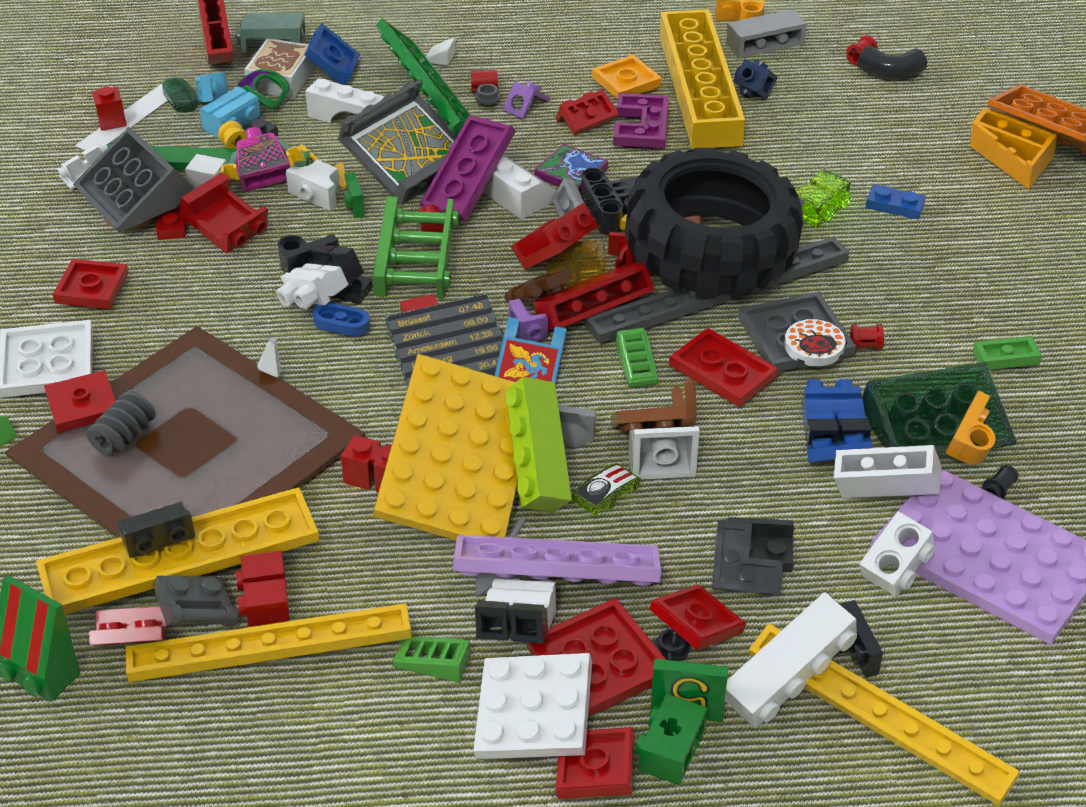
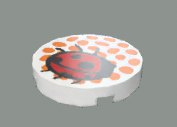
[784,319,846,366]

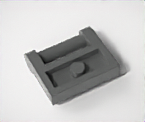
[153,575,238,626]

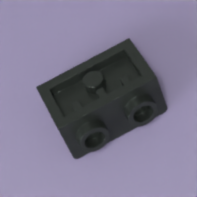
[117,501,195,558]
[727,517,794,573]

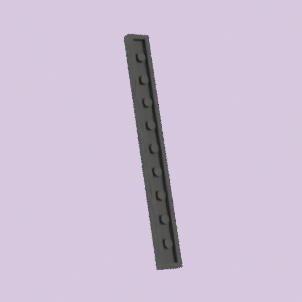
[586,236,849,344]

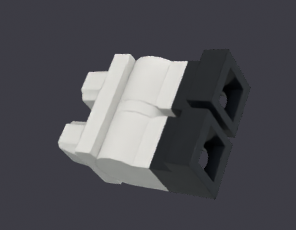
[276,245,364,309]
[475,578,556,643]

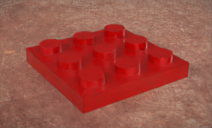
[526,598,666,717]

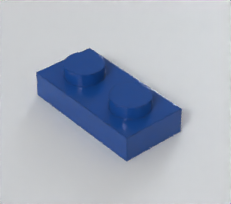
[865,184,926,220]
[806,433,872,462]

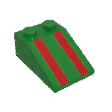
[0,575,81,702]

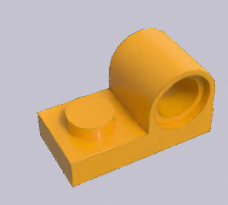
[715,0,765,22]
[945,390,996,465]

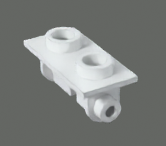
[57,143,108,190]

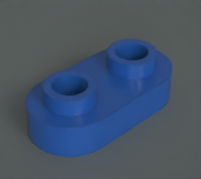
[313,302,370,337]

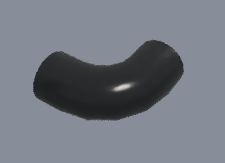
[857,45,928,80]

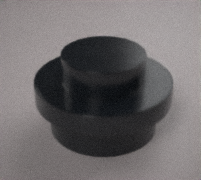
[654,629,690,661]

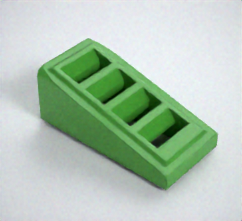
[616,328,659,388]
[392,636,471,683]

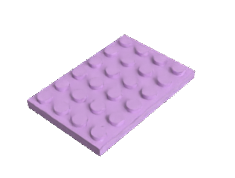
[870,469,1086,645]

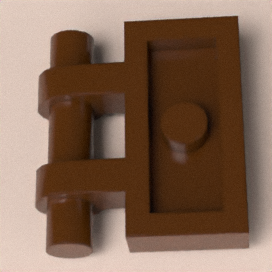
[504,269,573,303]

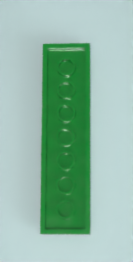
[376,18,471,136]

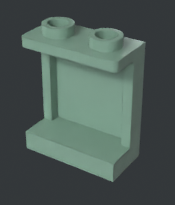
[236,12,306,52]

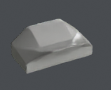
[558,405,596,448]

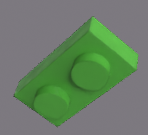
[973,336,1042,371]

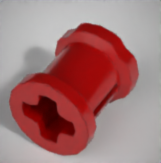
[846,35,878,65]
[850,324,884,351]

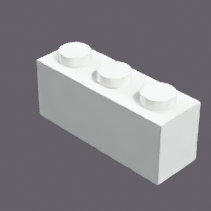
[834,445,942,498]

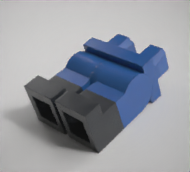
[801,379,871,445]

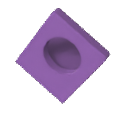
[503,81,550,119]

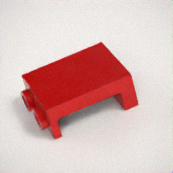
[181,172,268,254]
[510,203,599,270]

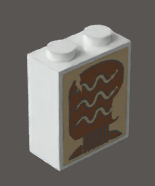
[244,38,316,98]

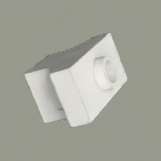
[286,160,340,211]

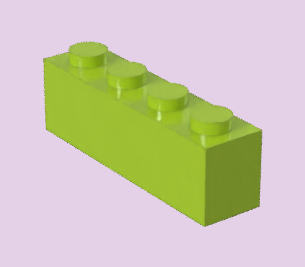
[506,377,572,512]

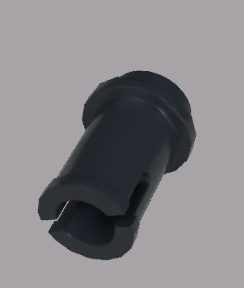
[982,465,1019,499]

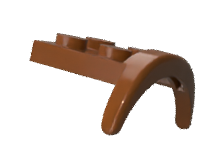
[611,379,697,433]

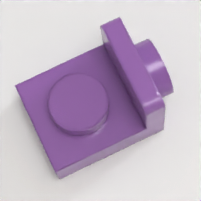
[508,299,548,342]

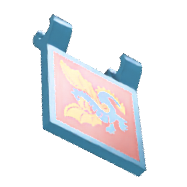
[494,317,566,382]

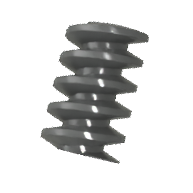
[86,391,156,456]

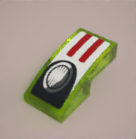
[571,463,641,515]

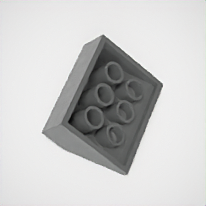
[73,126,194,232]

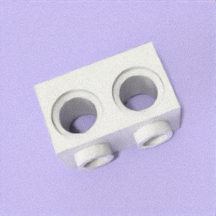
[859,511,936,597]

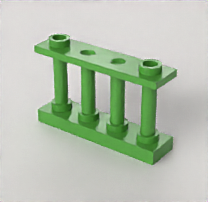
[373,196,459,299]

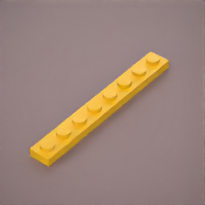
[126,603,412,682]
[749,623,1020,806]

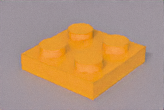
[592,54,662,99]

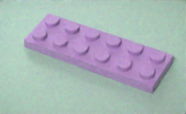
[453,535,661,586]

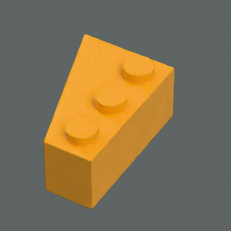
[970,107,1057,189]

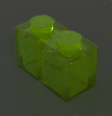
[796,169,851,228]

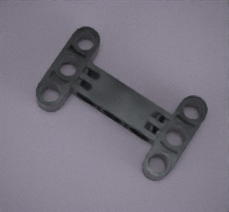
[581,149,694,235]

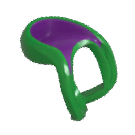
[236,69,289,109]

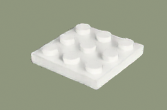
[0,320,93,398]
[473,653,592,759]

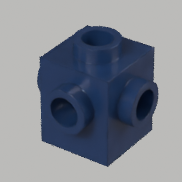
[733,59,778,100]

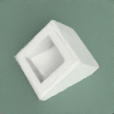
[426,38,456,66]
[257,337,281,378]

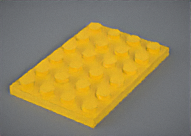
[372,354,518,540]

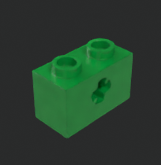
[635,693,708,785]

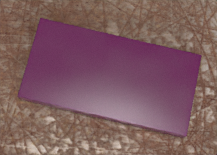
[419,115,516,222]

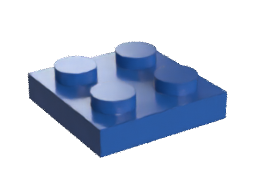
[304,23,360,85]

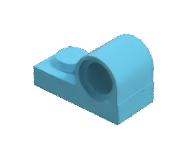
[194,72,228,102]

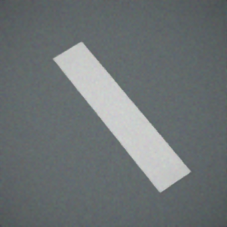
[75,82,183,150]

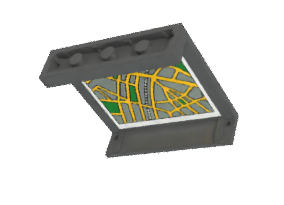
[338,79,457,205]

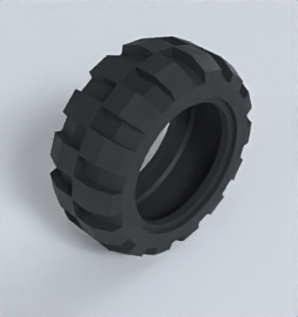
[625,148,803,299]

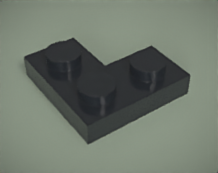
[712,520,783,596]

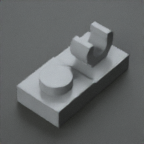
[551,178,596,220]

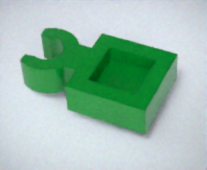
[344,172,365,219]

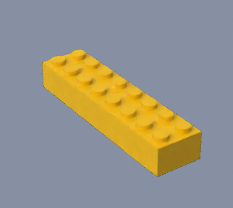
[660,9,745,149]

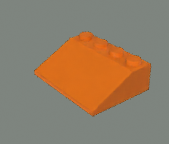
[987,84,1086,154]

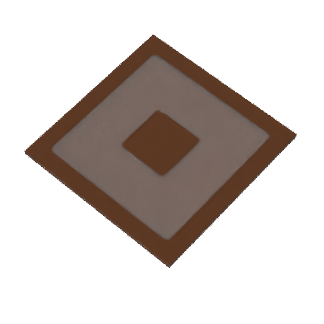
[5,326,365,538]

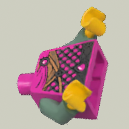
[221,127,306,192]

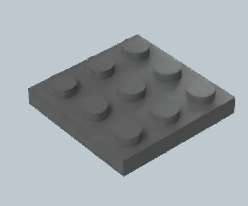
[738,292,856,372]

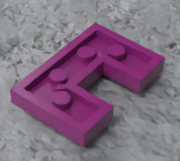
[613,93,669,149]

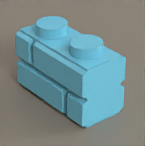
[200,86,261,138]

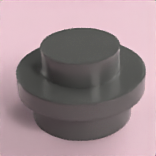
[475,84,500,106]

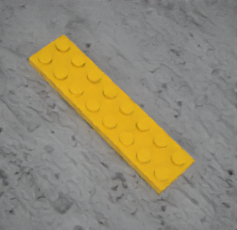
[36,487,320,614]

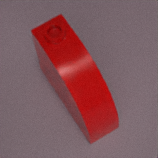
[197,0,234,65]

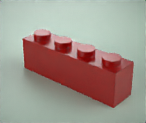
[532,263,654,330]

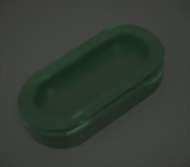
[162,77,198,113]

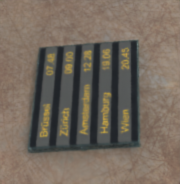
[385,293,503,389]

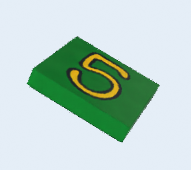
[650,659,728,722]

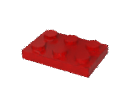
[669,328,778,407]

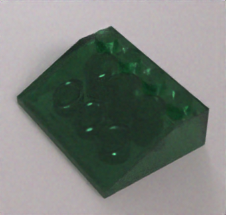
[861,362,1017,458]

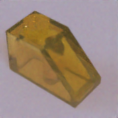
[546,240,606,287]

